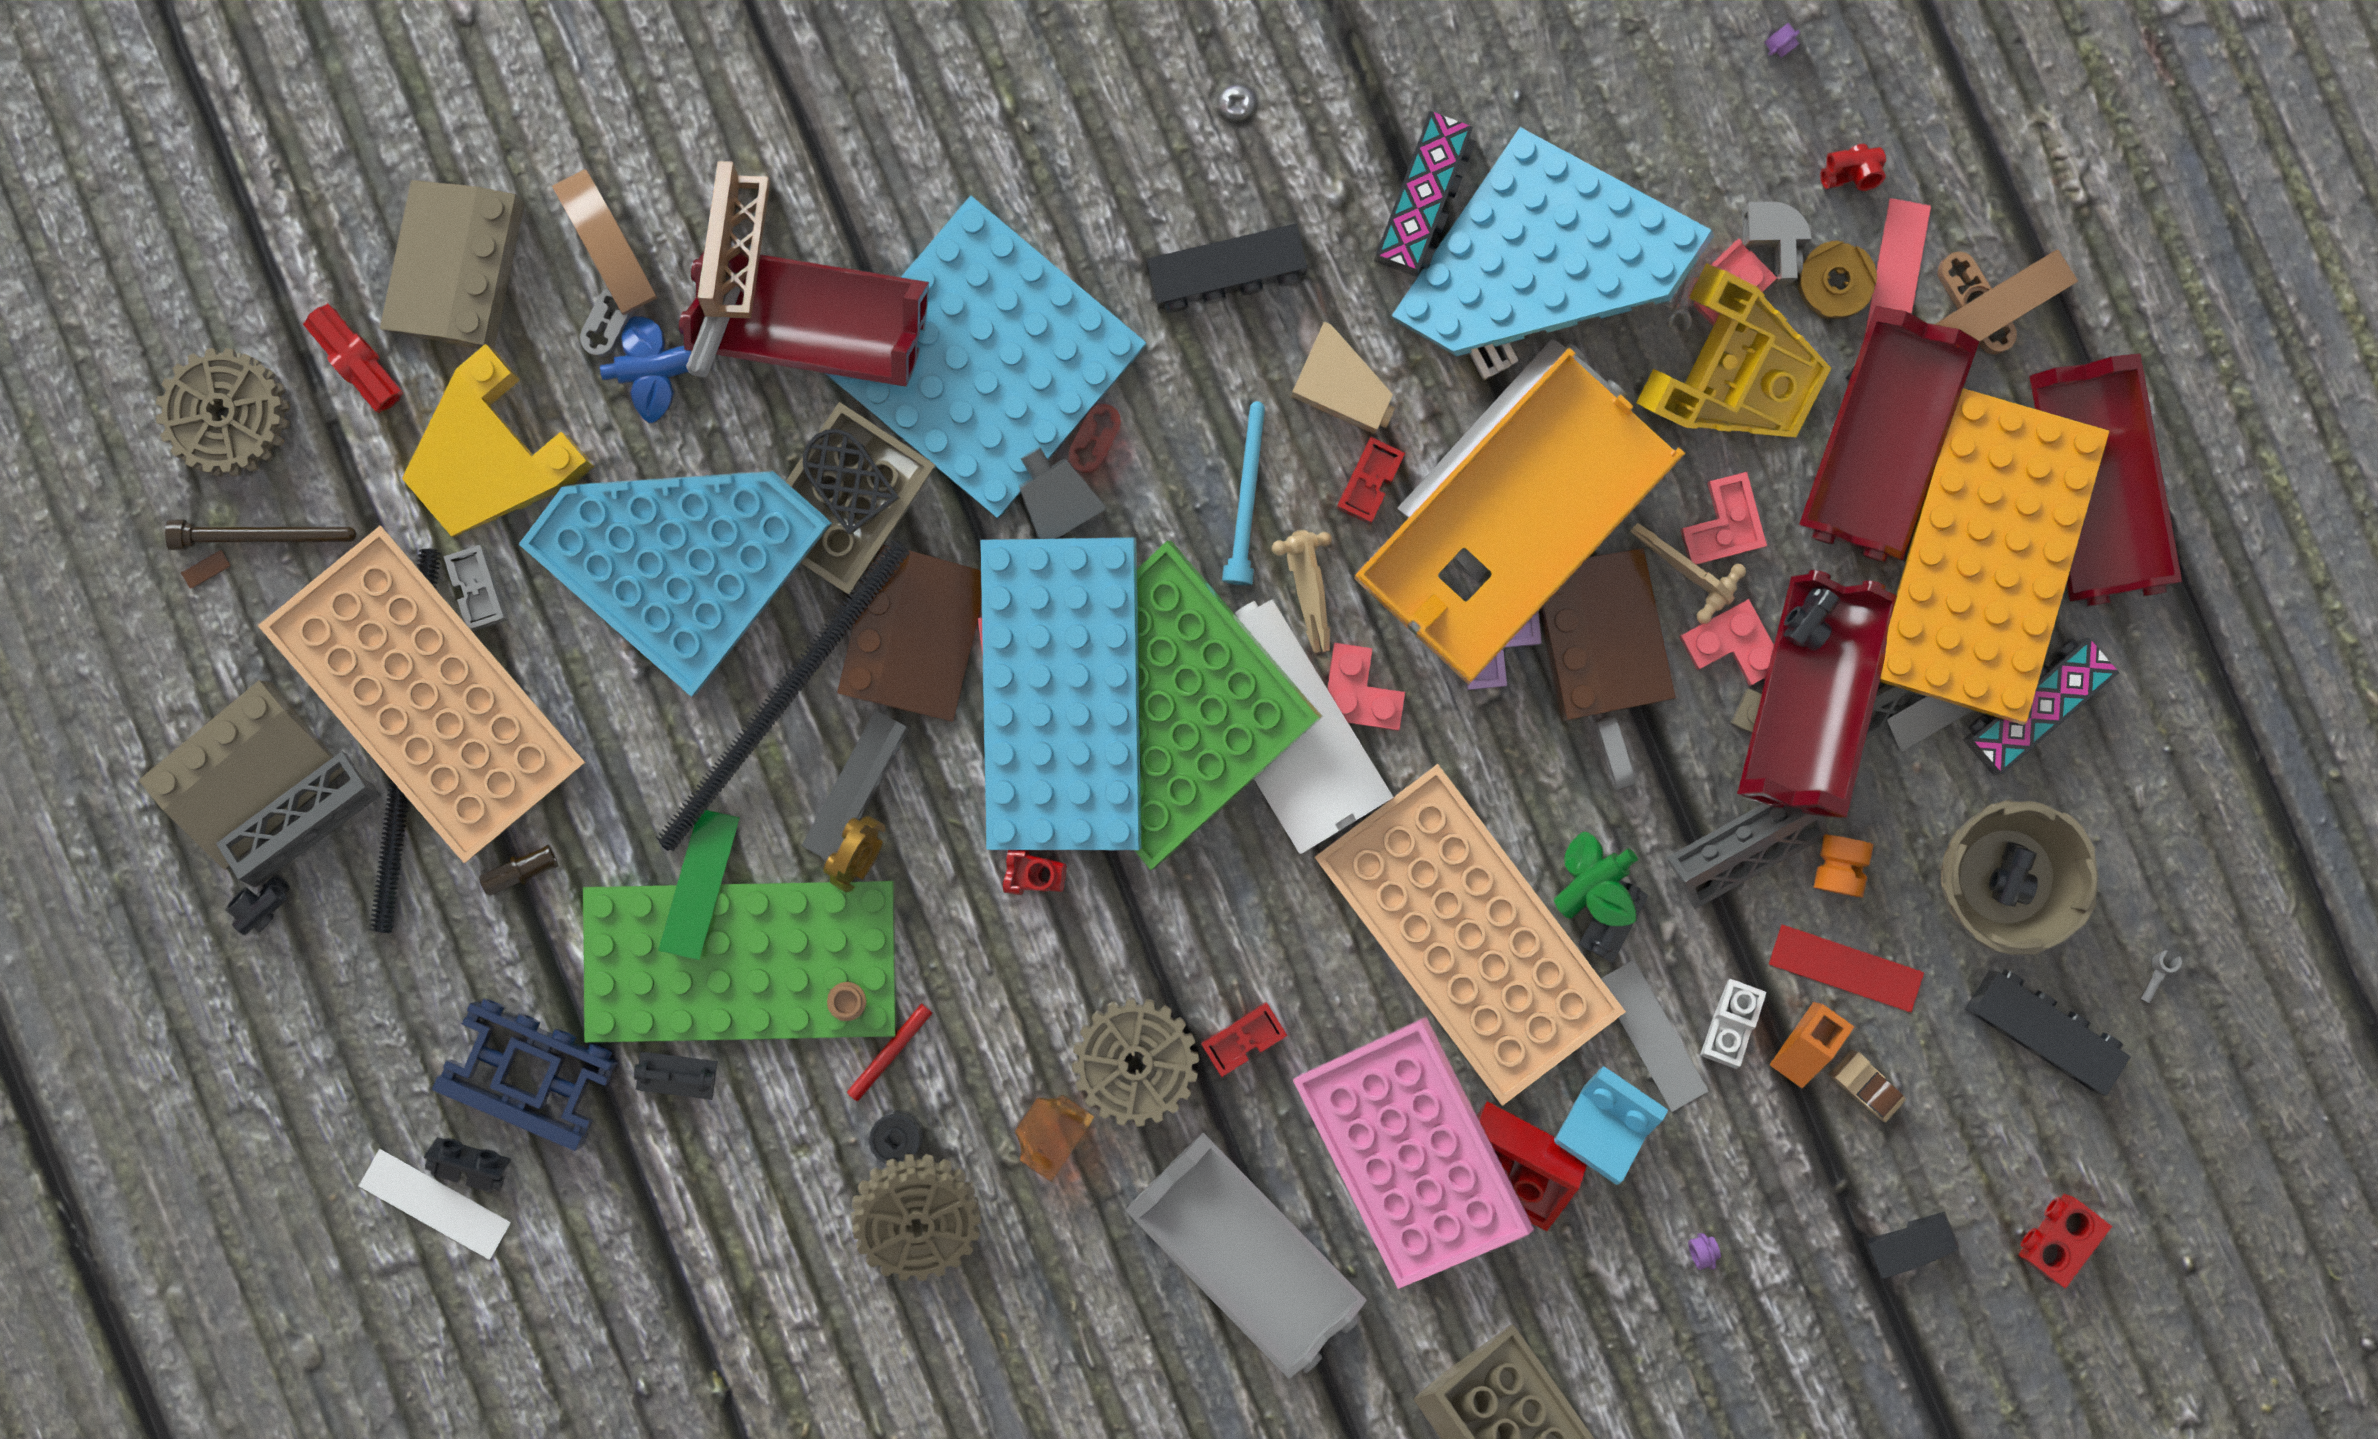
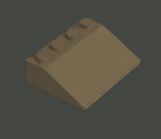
[380,180,525,349]
[786,402,936,594]
[138,680,345,870]
[1413,1324,1594,1439]

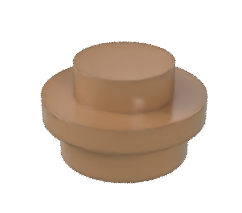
[827,982,867,1021]

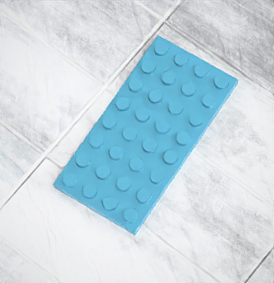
[981,538,1141,850]

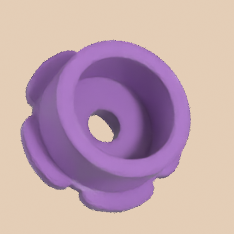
[1764,23,1800,58]
[1688,1233,1721,1270]

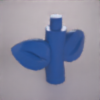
[600,316,692,424]

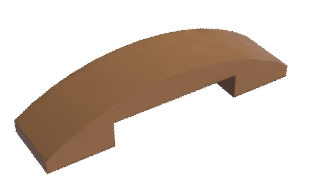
[552,169,657,316]
[1934,249,2078,341]

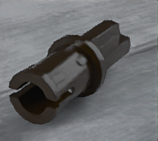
[479,844,558,895]

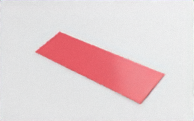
[1864,198,1931,338]

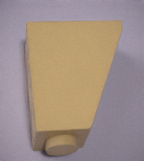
[1291,322,1396,435]

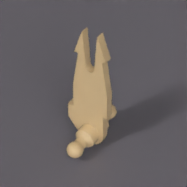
[1630,523,1746,624]
[1272,530,1332,653]

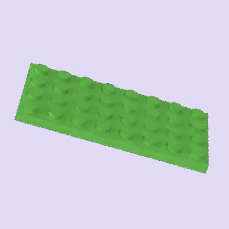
[583,881,896,1043]

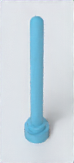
[1222,401,1265,586]

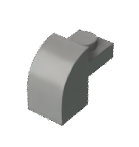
[1742,202,1812,285]

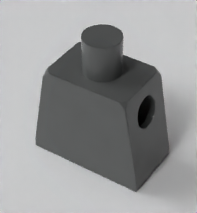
[1018,447,1106,539]

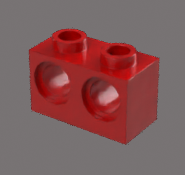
[2018,1193,2112,1289]

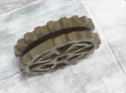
[156,348,291,477]
[1072,998,1199,1127]
[851,1154,981,1281]

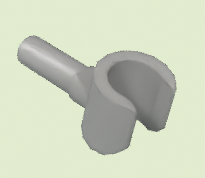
[2141,950,2182,1003]

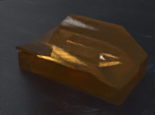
[1015,1095,1095,1182]

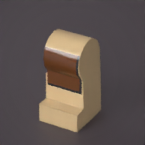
[1828,1050,1907,1123]

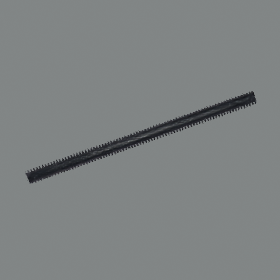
[656,540,910,851]
[369,549,441,934]

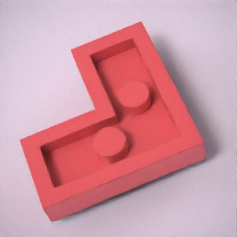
[1680,472,1767,565]
[1679,599,1774,686]
[1327,643,1405,731]

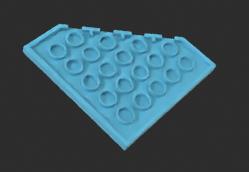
[1392,127,1714,356]
[519,471,832,697]

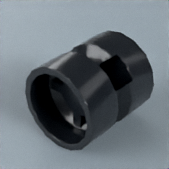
[869,1110,924,1164]

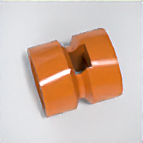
[1813,834,1874,898]

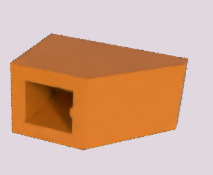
[1770,1002,1854,1088]

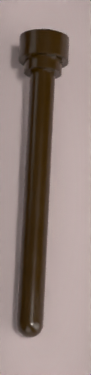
[165,520,356,550]

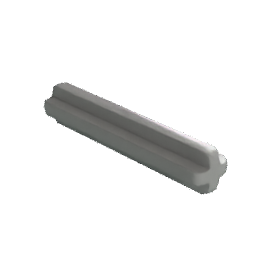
[686,273,743,378]

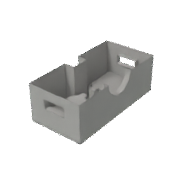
[444,545,509,632]

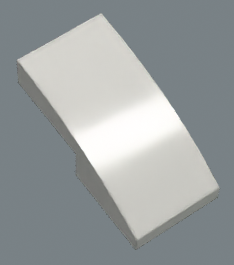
[1700,979,1766,1069]

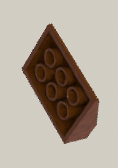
[837,545,982,722]
[1539,548,1676,722]

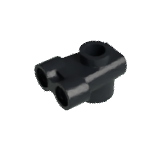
[1783,587,1841,651]
[1989,841,2038,907]
[225,875,290,935]

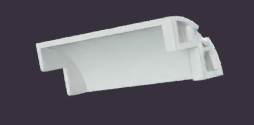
[1235,599,1394,854]

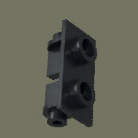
[1578,880,1649,963]
[634,1051,718,1100]
[424,1137,511,1193]

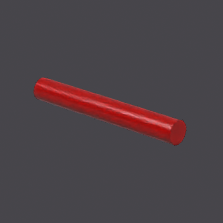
[847,1003,933,1102]

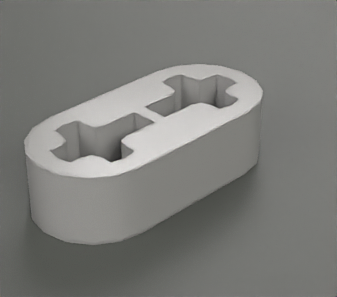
[580,288,634,358]
[1594,715,1635,790]

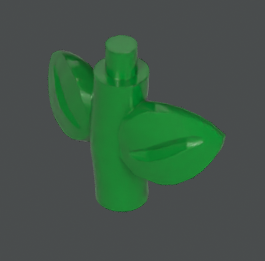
[1554,831,1638,926]

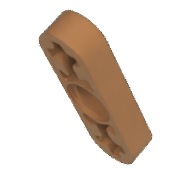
[1938,252,2017,354]

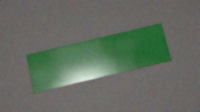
[658,810,740,960]

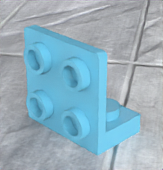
[1554,1066,1668,1185]

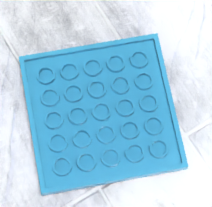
[825,195,1147,520]

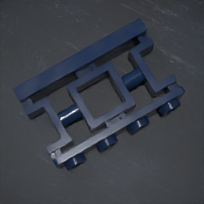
[432,998,619,1151]

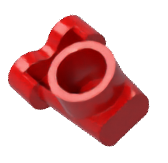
[1820,144,1887,191]
[1003,850,1067,895]

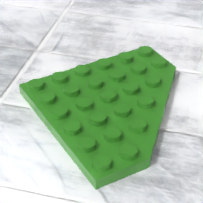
[1134,541,1323,870]

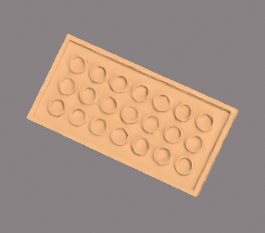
[258,526,586,863]
[1314,764,1626,1106]

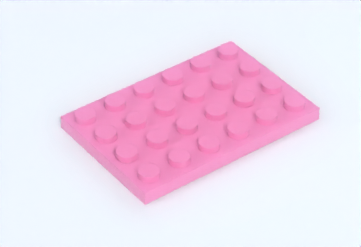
[1293,1017,1534,1289]

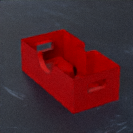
[1336,437,1405,525]
[1201,1002,1288,1077]

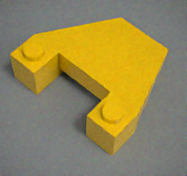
[1636,263,1831,438]
[402,344,595,537]

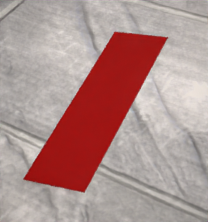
[1768,924,1924,1012]

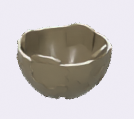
[1941,799,2098,955]

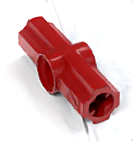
[303,303,404,413]

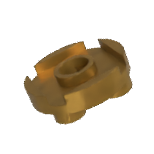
[1797,240,1877,319]
[823,816,885,892]

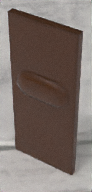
[181,550,231,589]

